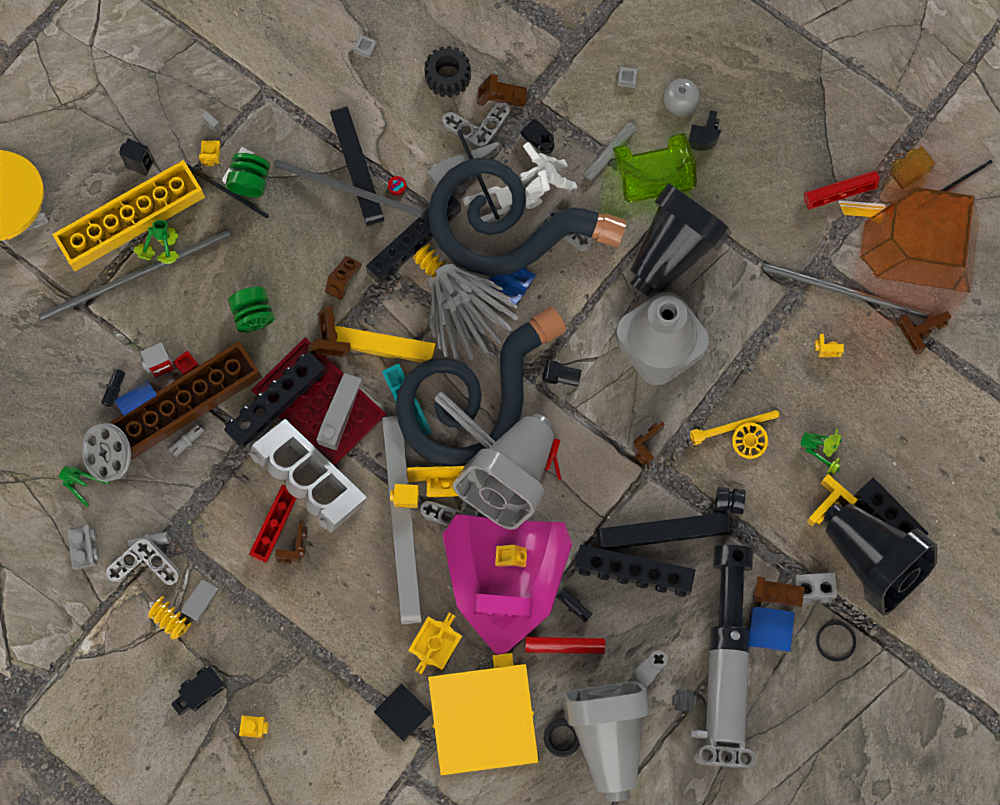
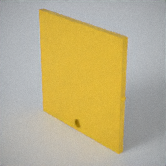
[428,664,538,775]

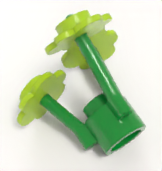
[133,220,179,264]
[801,429,842,476]

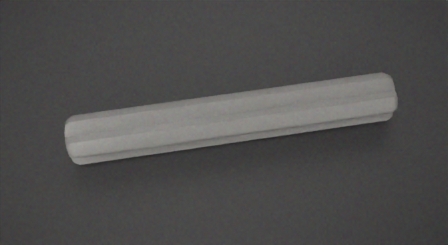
[584,122,636,181]
[435,392,495,449]

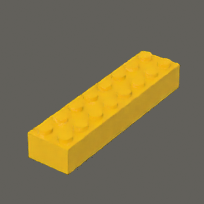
[52,160,205,272]

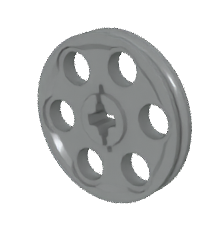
[82,423,131,482]

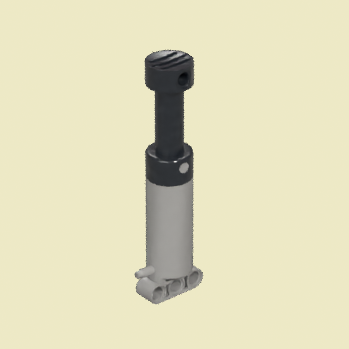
[690,545,756,768]

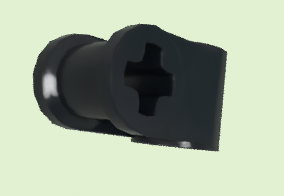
[520,119,555,154]

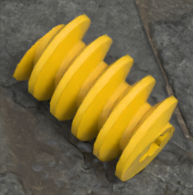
[413,244,446,279]
[148,596,192,640]

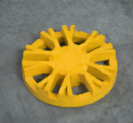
[732,423,768,459]

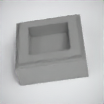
[353,34,378,59]
[617,67,638,88]
[201,111,222,134]

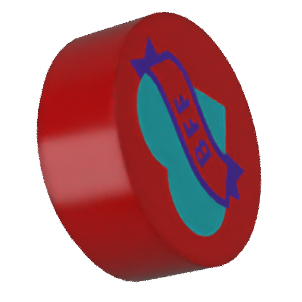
[388,176,407,196]

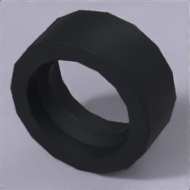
[544,718,580,758]

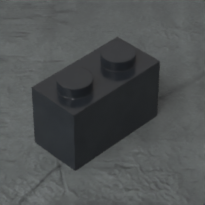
[119,138,155,176]

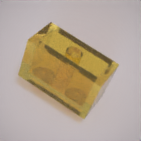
[889,146,936,190]

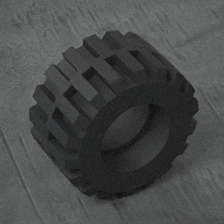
[424,46,471,98]

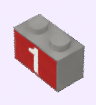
[140,342,175,378]

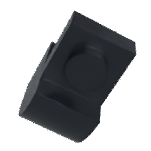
[687,110,721,151]

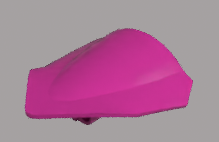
[442,514,572,655]

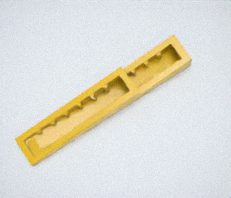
[335,326,436,363]

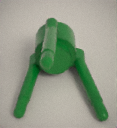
[59,466,110,507]

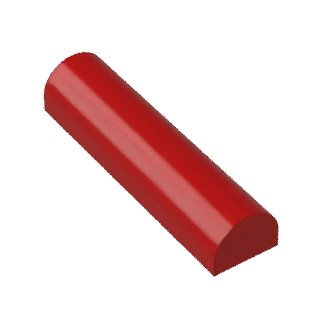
[804,170,880,210]
[249,484,297,563]
[525,637,605,654]

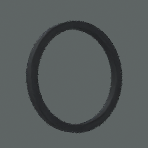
[816,622,856,662]

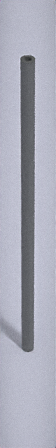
[38,230,231,321]

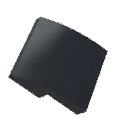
[374,683,432,742]

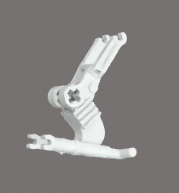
[463,142,578,223]

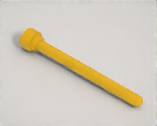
[690,410,780,445]

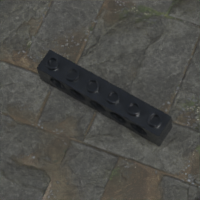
[366,195,461,285]
[224,352,326,450]
[575,544,696,597]

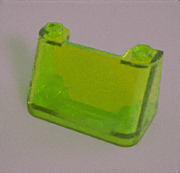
[613,133,697,203]

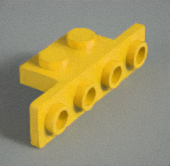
[407,466,464,497]

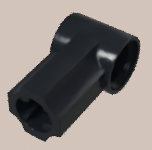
[542,360,582,387]

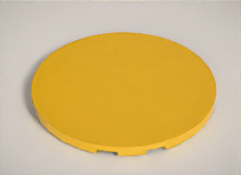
[0,150,45,241]

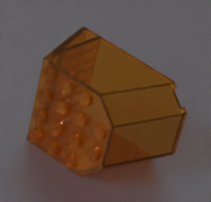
[860,187,979,293]

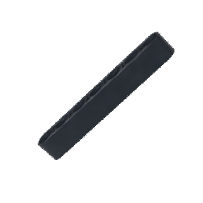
[330,106,385,227]
[595,513,731,550]

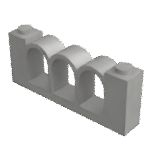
[250,419,367,533]

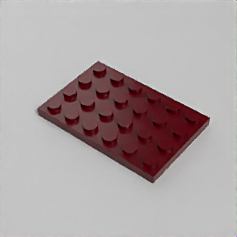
[251,337,387,466]

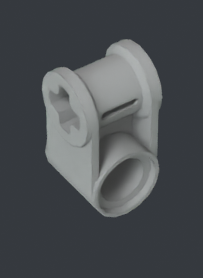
[632,650,668,688]

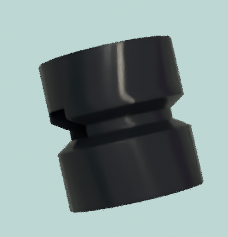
[715,487,746,514]

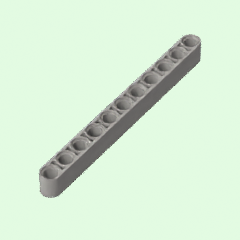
[383,416,422,625]

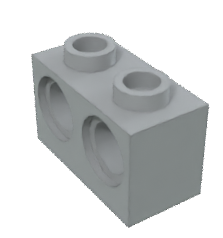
[793,573,837,604]

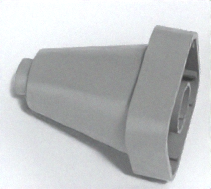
[616,292,709,385]
[453,414,554,530]
[562,682,650,802]

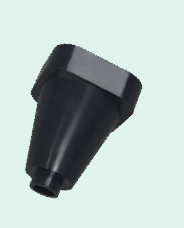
[630,183,732,297]
[824,503,937,616]

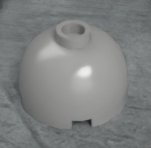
[663,78,700,116]

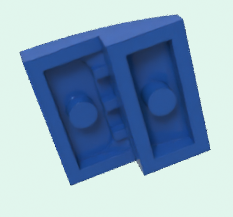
[486,268,536,309]
[115,380,157,416]
[749,607,795,652]

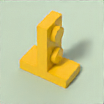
[807,474,857,527]

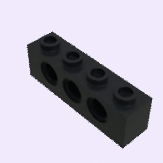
[854,477,929,535]

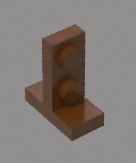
[477,74,527,107]
[308,306,351,358]
[897,311,951,355]
[754,576,805,608]

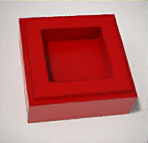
[173,350,200,376]

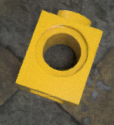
[390,484,419,508]

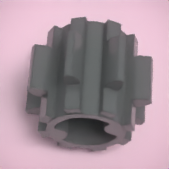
[672,690,697,712]

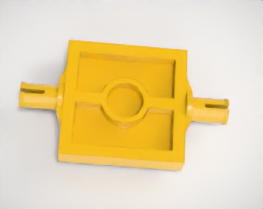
[408,612,462,675]

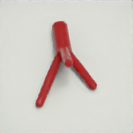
[545,439,561,480]

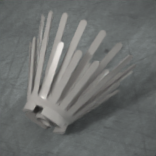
[428,264,518,361]

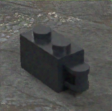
[171,666,226,716]

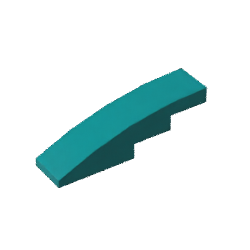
[381,363,432,436]

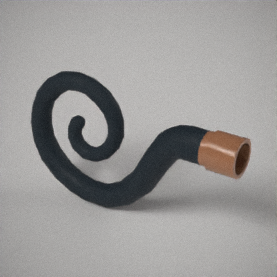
[428,158,627,277]
[396,306,566,466]

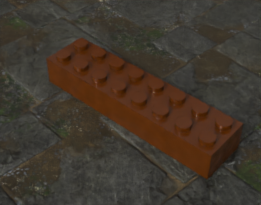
[109,341,262,460]

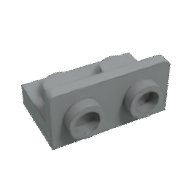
[67,525,99,570]

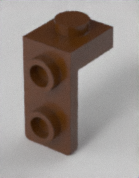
[325,256,362,300]
[632,422,665,467]
[275,521,308,565]

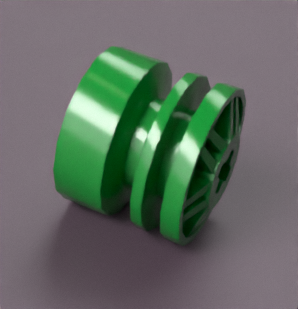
[225,153,270,198]
[227,287,275,333]

